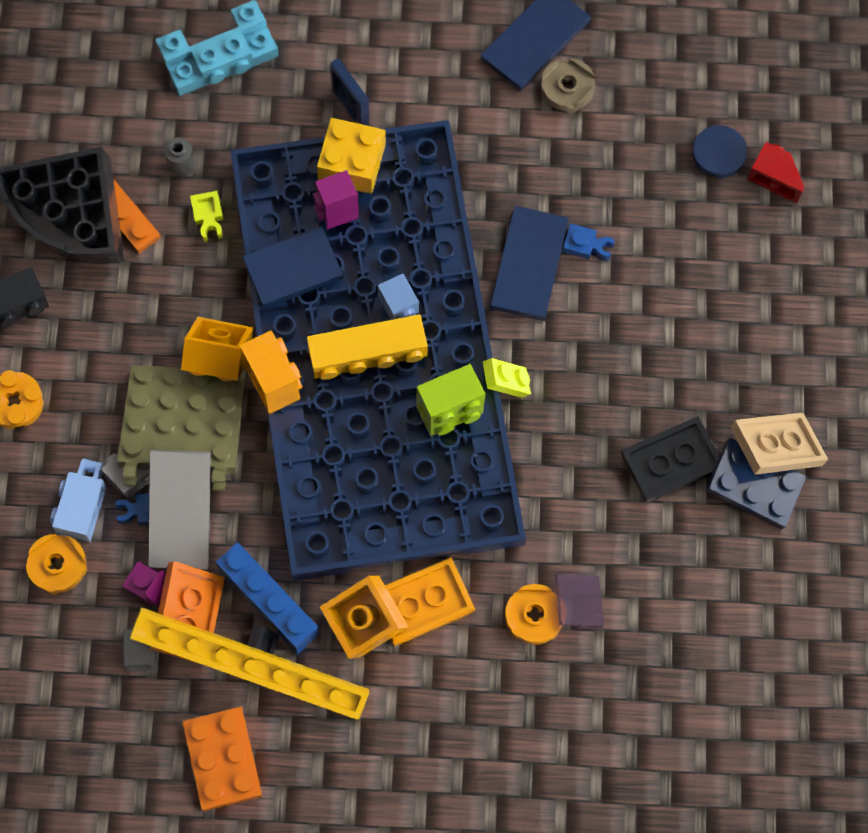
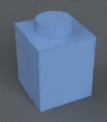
[378,274,419,320]

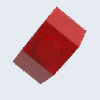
[748,142,804,203]

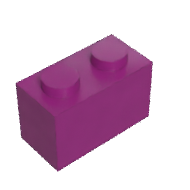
[312,170,359,230]

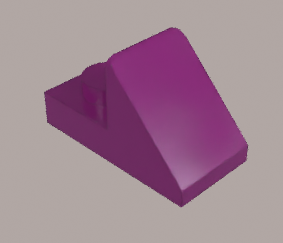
[122,561,166,609]

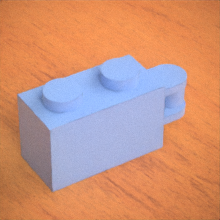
[50,458,107,542]

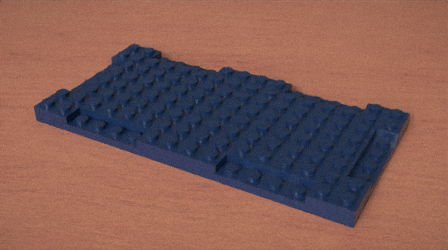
[230,120,526,581]

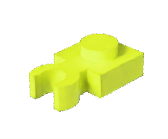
[190,191,223,242]

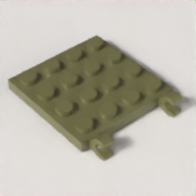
[117,365,246,491]

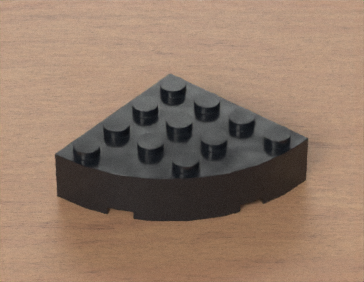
[0,147,125,264]

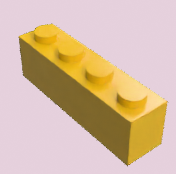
[307,314,428,380]

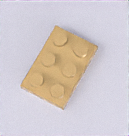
[730,413,828,475]

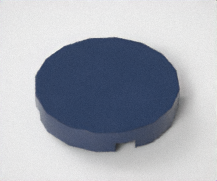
[692,125,747,178]

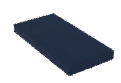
[480,0,591,92]
[490,206,569,321]

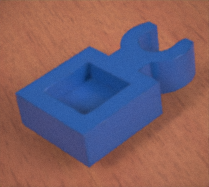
[563,223,615,261]
[115,493,150,526]

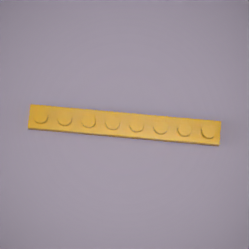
[130,608,369,720]

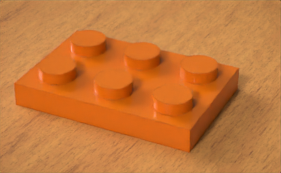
[151,561,225,664]
[182,706,262,812]

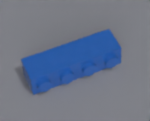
[216,542,319,655]

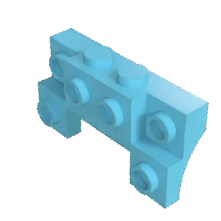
[156,0,278,96]

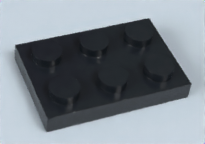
[620,416,720,504]

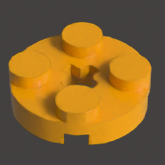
[0,370,43,429]
[26,534,87,595]
[505,584,565,645]

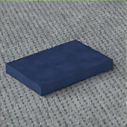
[243,227,343,308]

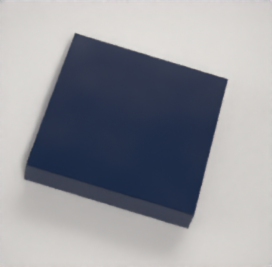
[330,58,369,126]

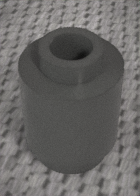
[164,138,195,175]

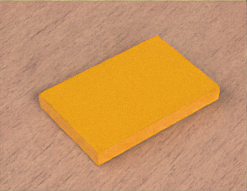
[385,557,475,647]

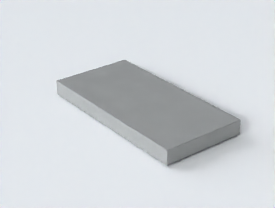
[149,450,211,569]

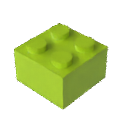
[416,364,485,436]

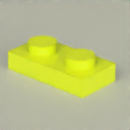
[483,358,531,398]

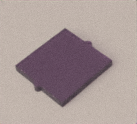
[554,572,604,629]

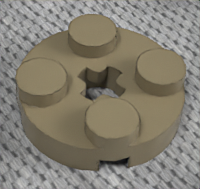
[541,58,595,114]

